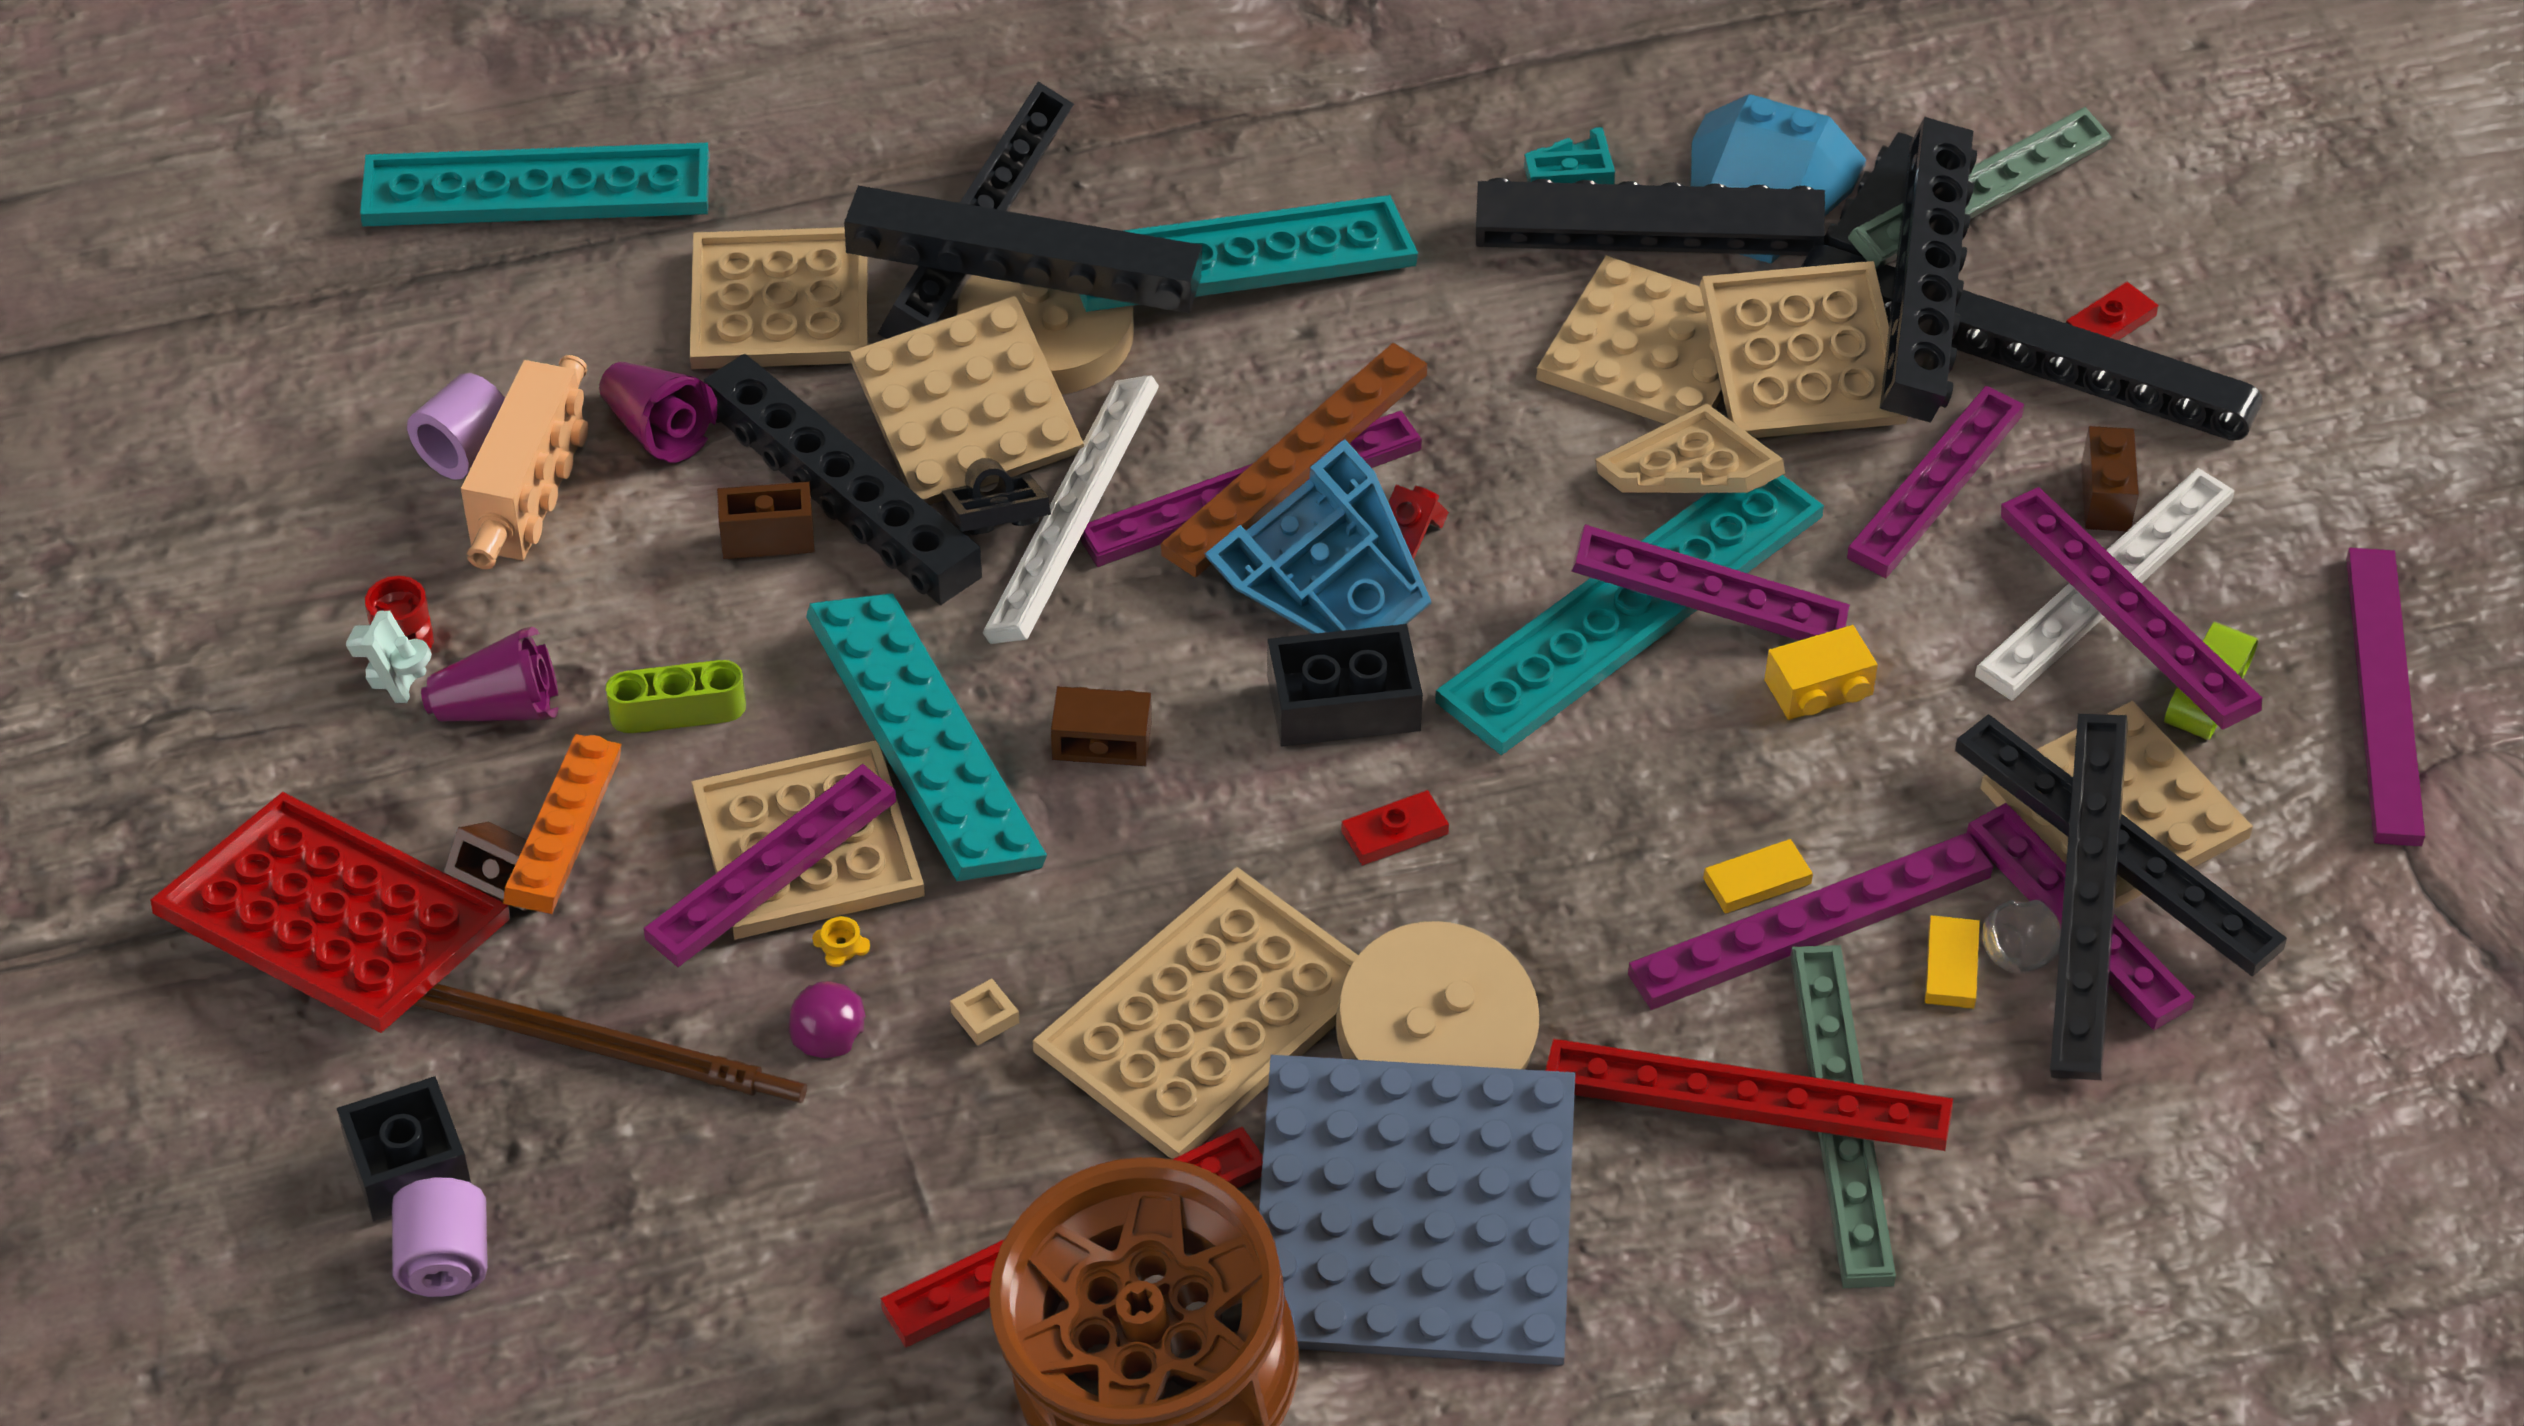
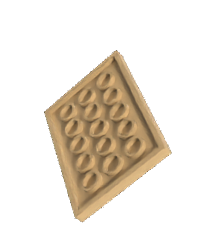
[1033,867,1358,1159]

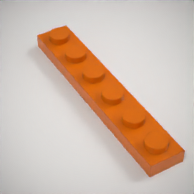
[503,734,622,914]

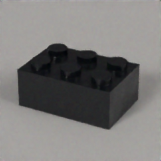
[1267,624,1423,747]

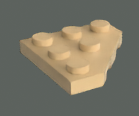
[1595,404,1785,493]

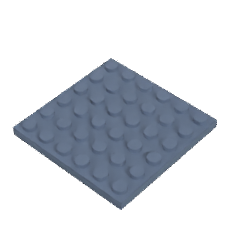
[1259,1055,1575,1365]

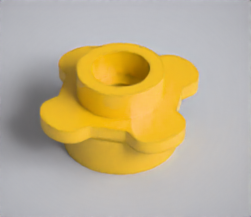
[812,916,870,967]

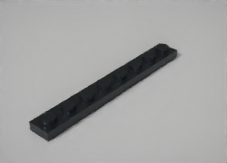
[1955,714,2287,977]
[2050,714,2128,1081]

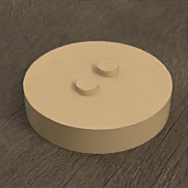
[957,275,1134,395]
[1336,921,1539,1070]

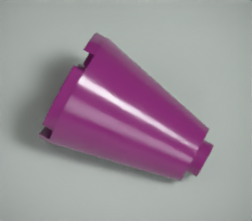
[599,362,717,463]
[421,626,558,722]

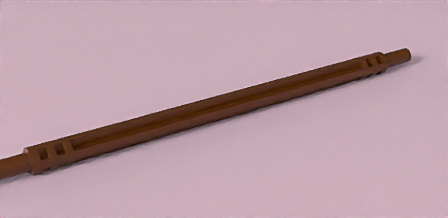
[414,984,807,1103]

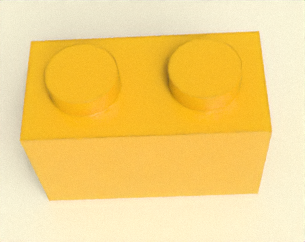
[1764,625,1878,720]

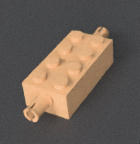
[461,355,588,569]

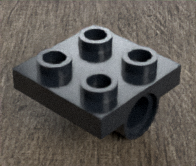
[942,458,1051,535]

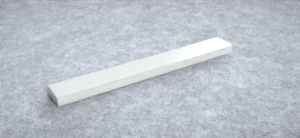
[983,375,1159,644]
[1975,468,2235,701]

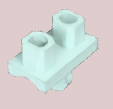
[346,611,432,703]

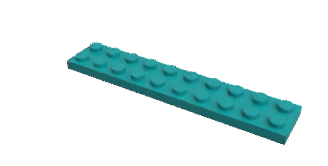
[1435,475,1824,756]

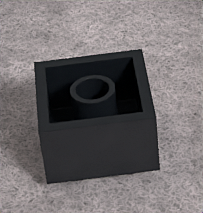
[336,1076,471,1222]

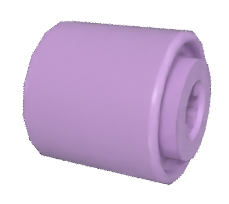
[407,373,505,480]
[392,1178,487,1297]

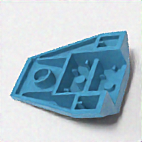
[1691,94,1866,264]
[1205,439,1432,634]

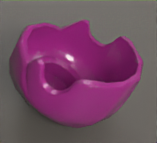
[789,981,866,1058]

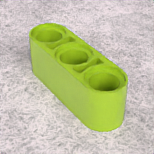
[2164,621,2259,740]
[605,660,746,733]

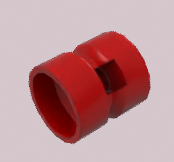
[365,575,434,650]

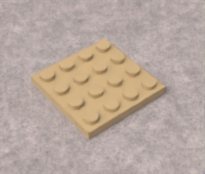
[690,227,868,369]
[1536,255,1723,424]
[1700,261,1909,438]
[850,296,1084,505]
[1980,701,2253,909]
[691,740,925,940]

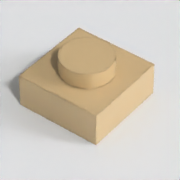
[950,978,1019,1046]

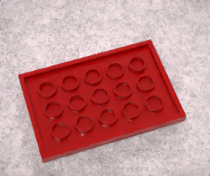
[150,792,510,1033]

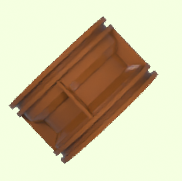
[990,1157,1299,1426]

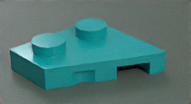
[1524,127,1615,184]

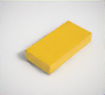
[1703,839,1813,914]
[1925,915,1980,1009]

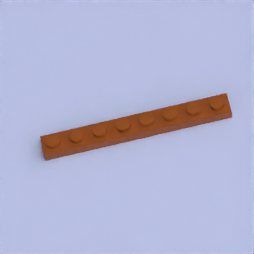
[1161,343,1428,578]

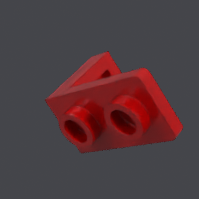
[1388,484,1449,560]

